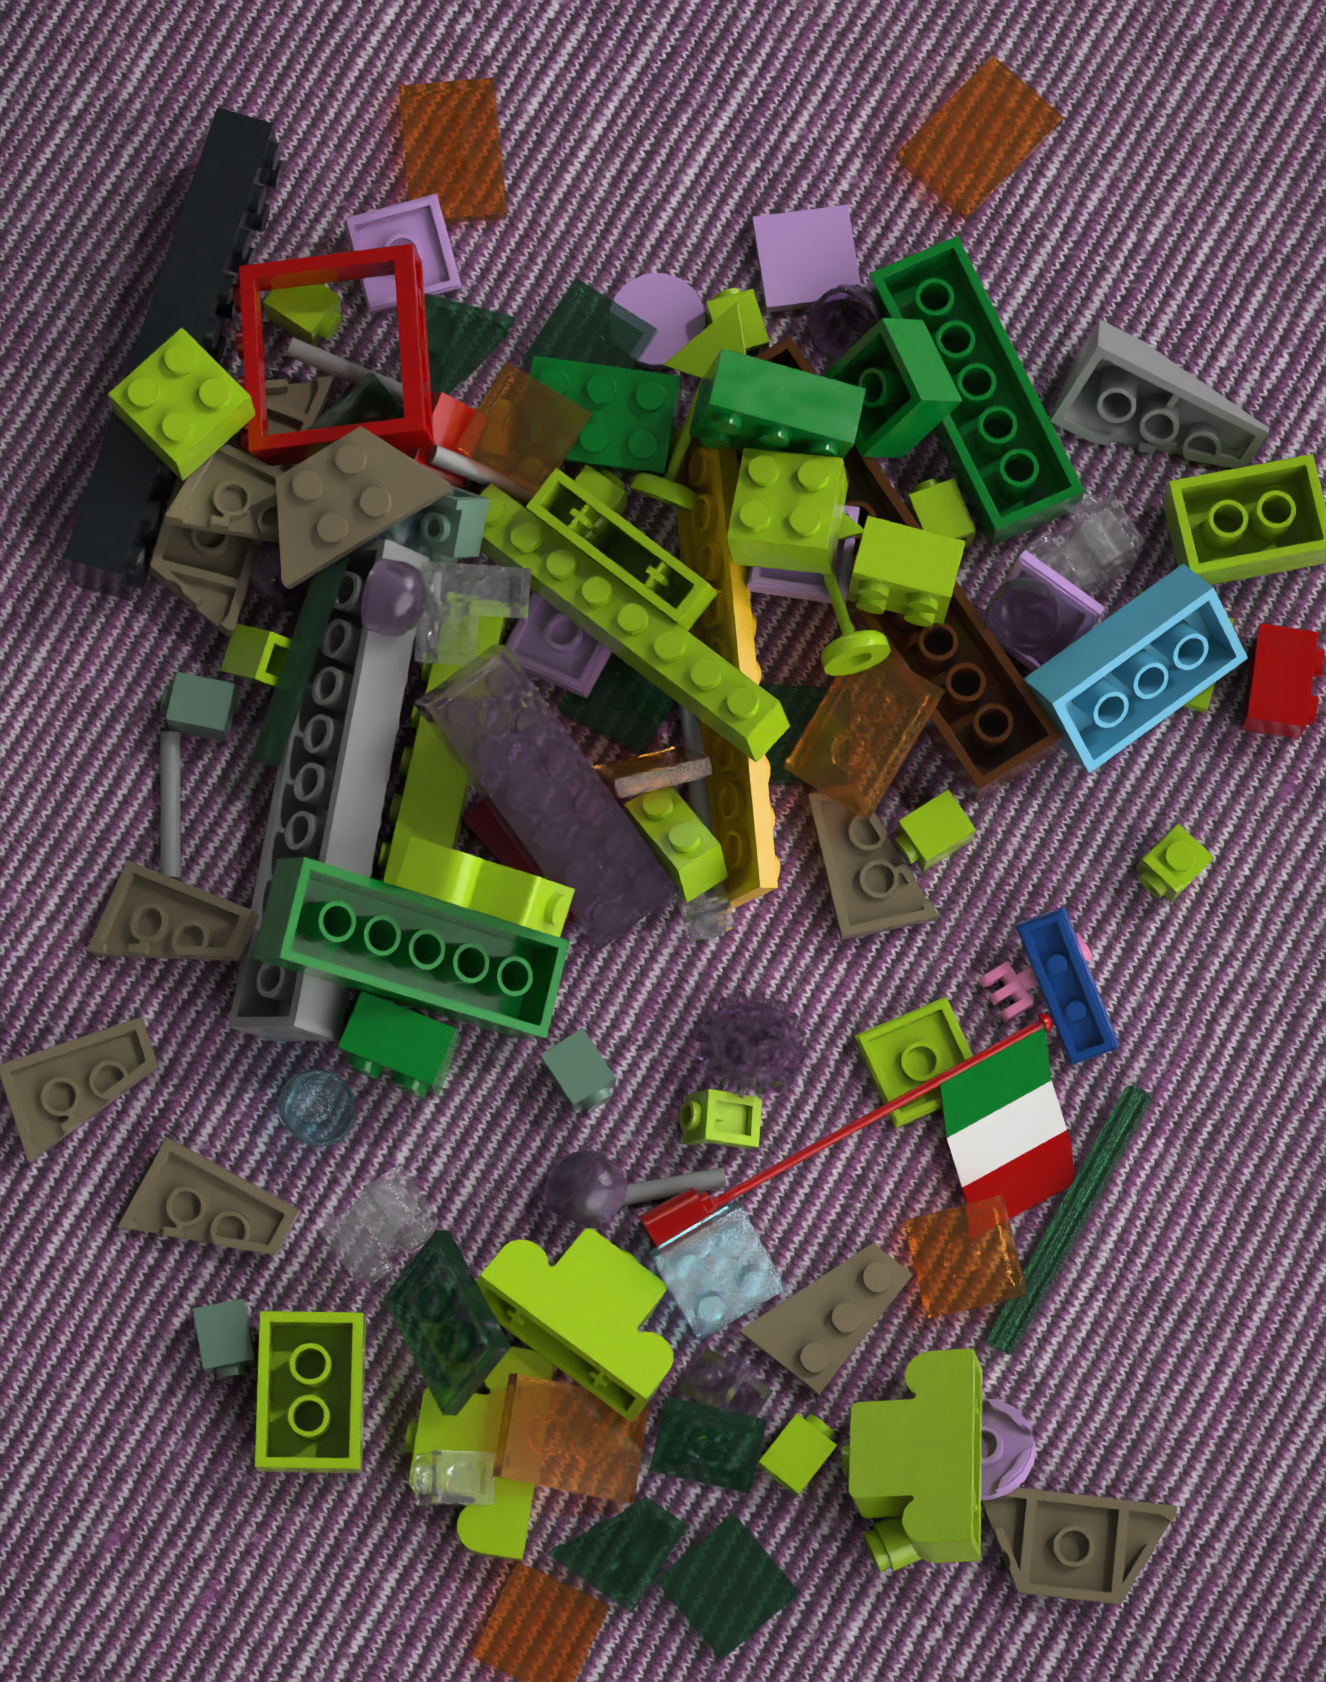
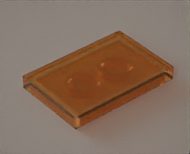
[895,55,1064,221]
[398,77,507,224]
[783,656,945,820]
[492,1373,650,1504]

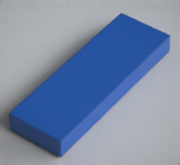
[1016,906,1119,1065]

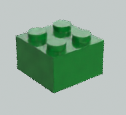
[823,318,963,458]
[338,991,462,1099]

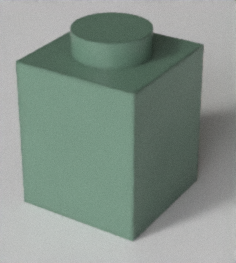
[160,672,239,743]
[540,1027,616,1113]
[192,1299,258,1380]

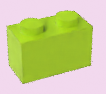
[624,779,728,903]

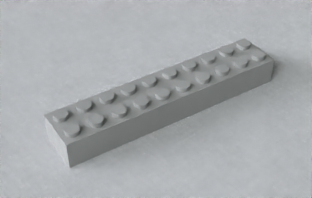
[228,539,429,1042]

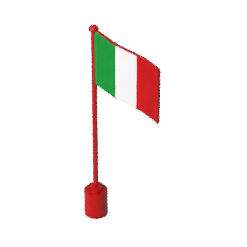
[638,1013,1074,1261]

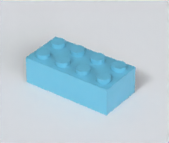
[1024,564,1248,773]

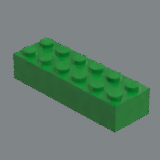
[866,236,1085,547]
[253,857,569,1039]

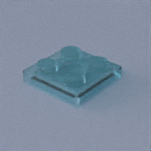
[649,1200,786,1341]

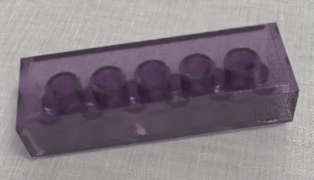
[414,644,679,950]

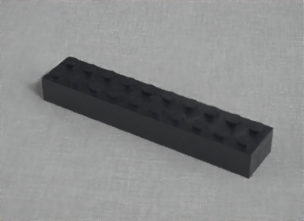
[63,107,285,602]

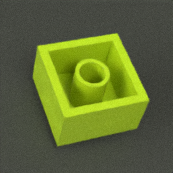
[108,328,256,481]
[727,448,848,575]
[847,516,966,627]

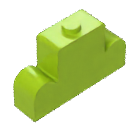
[526,467,718,631]
[395,836,575,938]
[467,1228,673,1422]
[404,1347,555,1562]
[842,1348,983,1563]

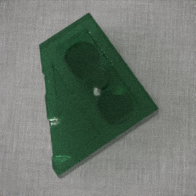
[401,293,516,396]
[548,1497,690,1614]

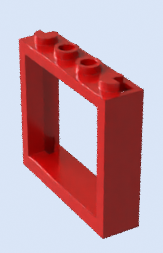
[233,243,435,466]

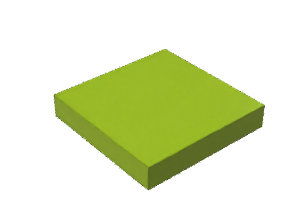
[854,997,973,1129]

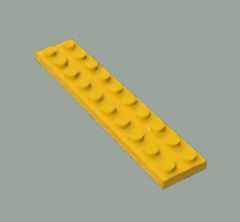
[673,426,780,910]

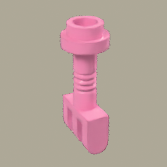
[978,932,1093,1023]

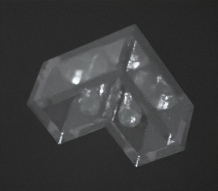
[1024,492,1144,595]
[415,562,531,666]
[319,1163,439,1285]

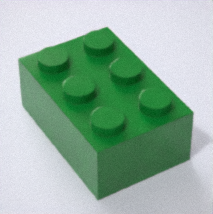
[689,348,866,458]
[518,355,683,478]

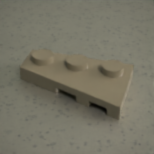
[165,443,284,543]
[807,784,939,941]
[86,860,260,961]
[0,1017,159,1163]
[118,1137,302,1255]
[738,1243,913,1396]

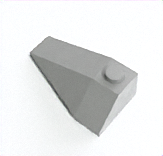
[1050,319,1269,469]

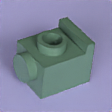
[416,486,490,564]

